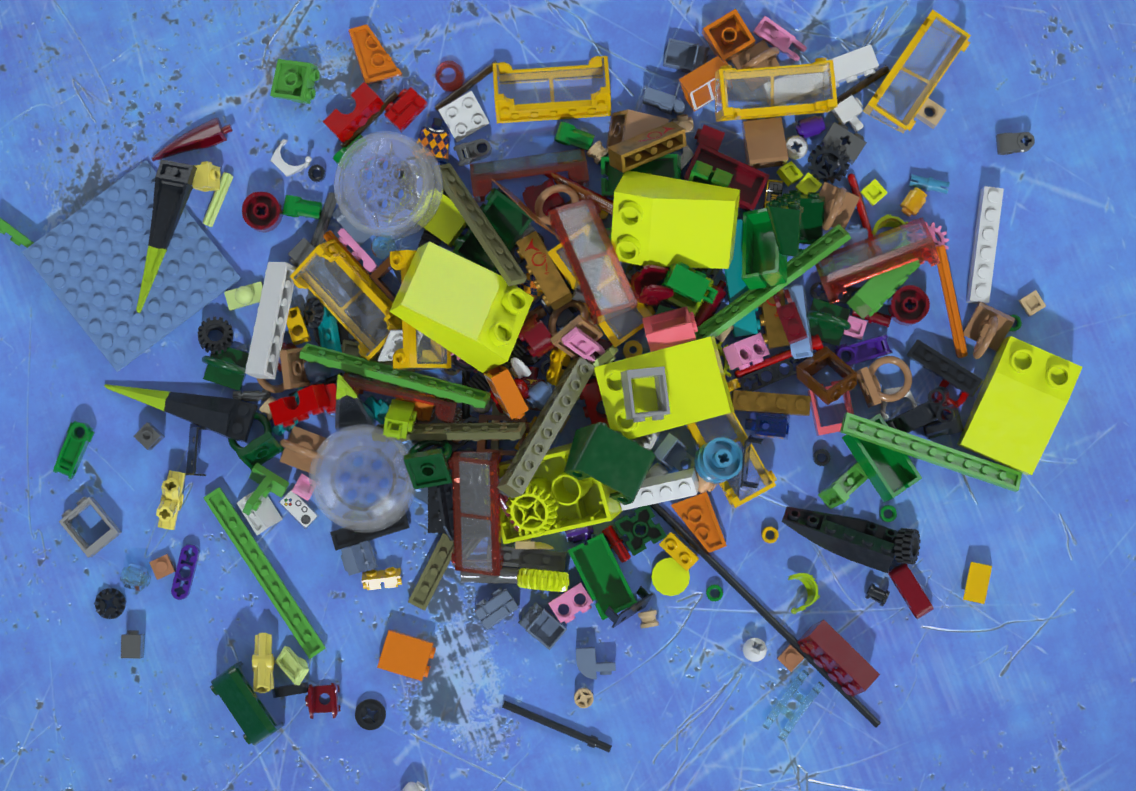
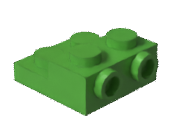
[270,59,320,104]

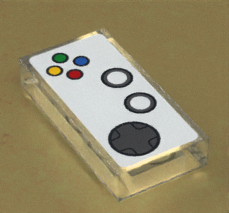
[278,489,320,530]

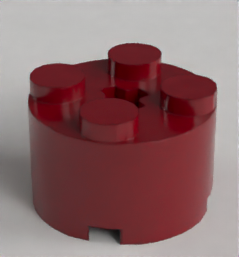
[242,192,283,233]
[888,285,930,326]
[518,313,555,358]

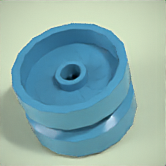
[694,437,743,484]

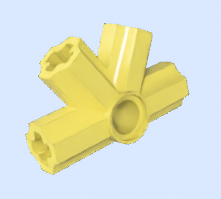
[156,470,186,530]
[252,633,275,693]

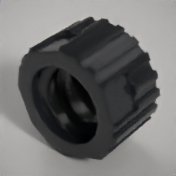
[308,165,326,183]
[813,449,831,466]

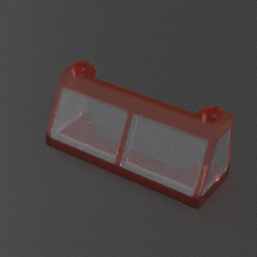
[549,198,640,325]
[815,217,940,305]
[448,452,503,576]

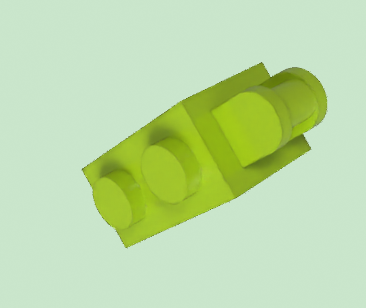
[383,399,417,440]

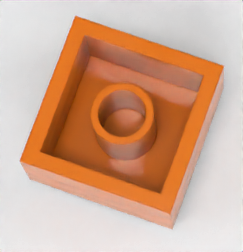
[702,9,756,62]

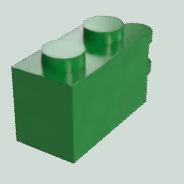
[662,262,718,304]

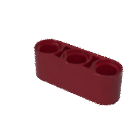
[888,563,934,620]

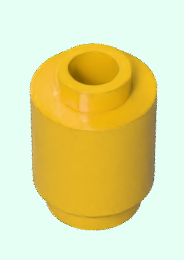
[900,187,927,217]
[623,340,643,359]

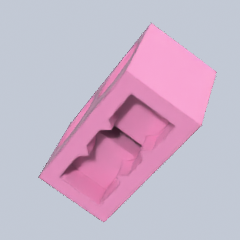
[722,333,770,370]
[548,582,593,624]

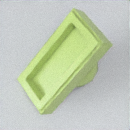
[224,281,263,311]
[275,646,309,685]

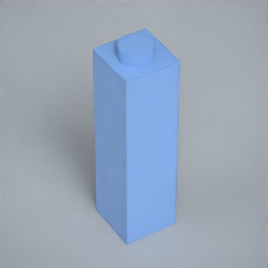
[783,284,813,359]

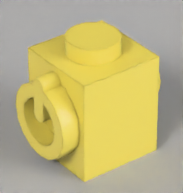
[192,161,221,192]

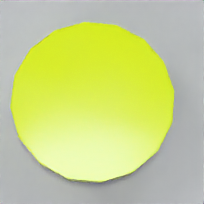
[651,557,690,596]

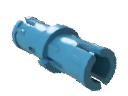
[909,174,950,194]

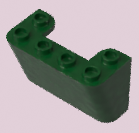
[452,187,533,273]
[765,190,825,257]
[564,422,656,505]

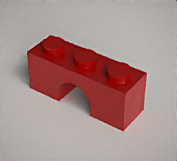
[322,82,384,143]
[579,377,610,428]
[268,384,331,427]

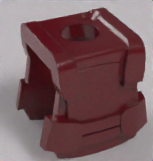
[522,178,565,216]
[631,265,674,307]
[305,683,341,719]

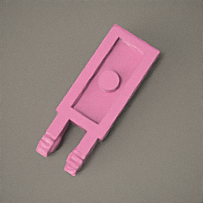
[753,16,807,62]
[337,228,378,273]
[561,327,605,363]

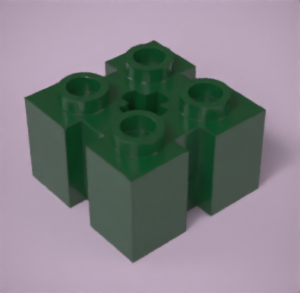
[613,505,667,556]

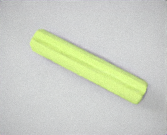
[203,172,233,227]

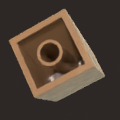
[606,109,669,148]
[742,117,788,169]

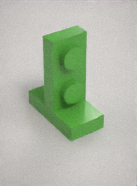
[818,462,868,509]
[242,463,290,516]

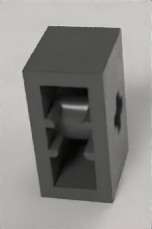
[820,122,867,164]

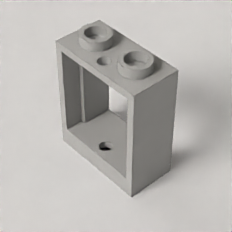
[621,367,670,423]
[59,496,122,558]

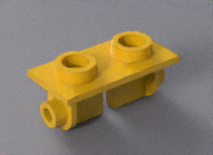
[546,346,571,386]
[659,532,699,571]
[361,567,402,590]

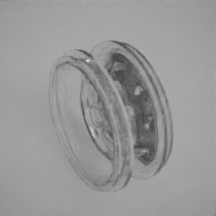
[334,131,443,239]
[309,425,417,533]

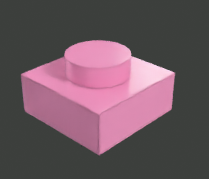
[843,316,868,340]
[291,474,318,501]

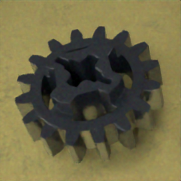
[808,142,850,184]

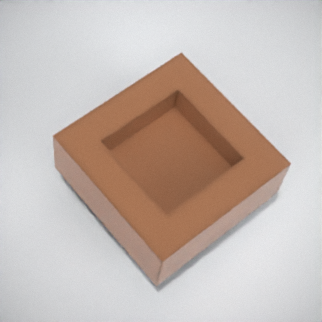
[149,554,176,580]
[777,645,804,672]

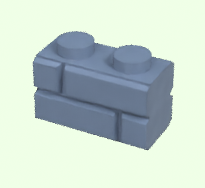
[474,588,519,630]

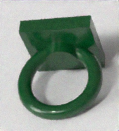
[806,298,851,346]
[202,347,249,391]
[228,412,284,470]
[403,440,452,490]

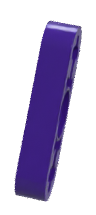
[171,545,200,600]

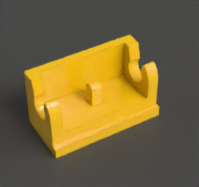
[963,562,992,604]

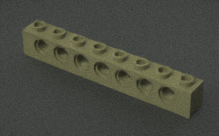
[497,356,594,498]

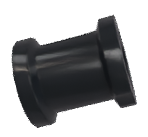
[865,583,890,607]

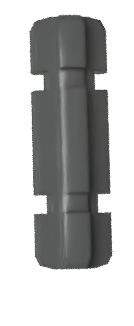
[233,390,271,401]

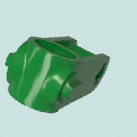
[53,421,95,480]

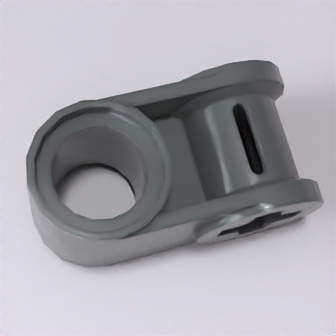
[996,132,1035,155]
[453,139,492,166]

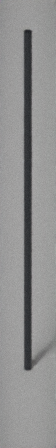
[649,503,881,728]

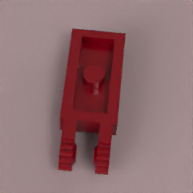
[773,289,808,344]

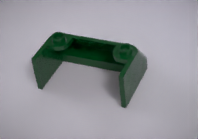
[210,661,284,746]

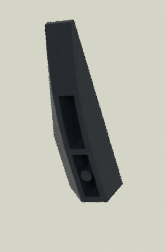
[782,506,898,573]

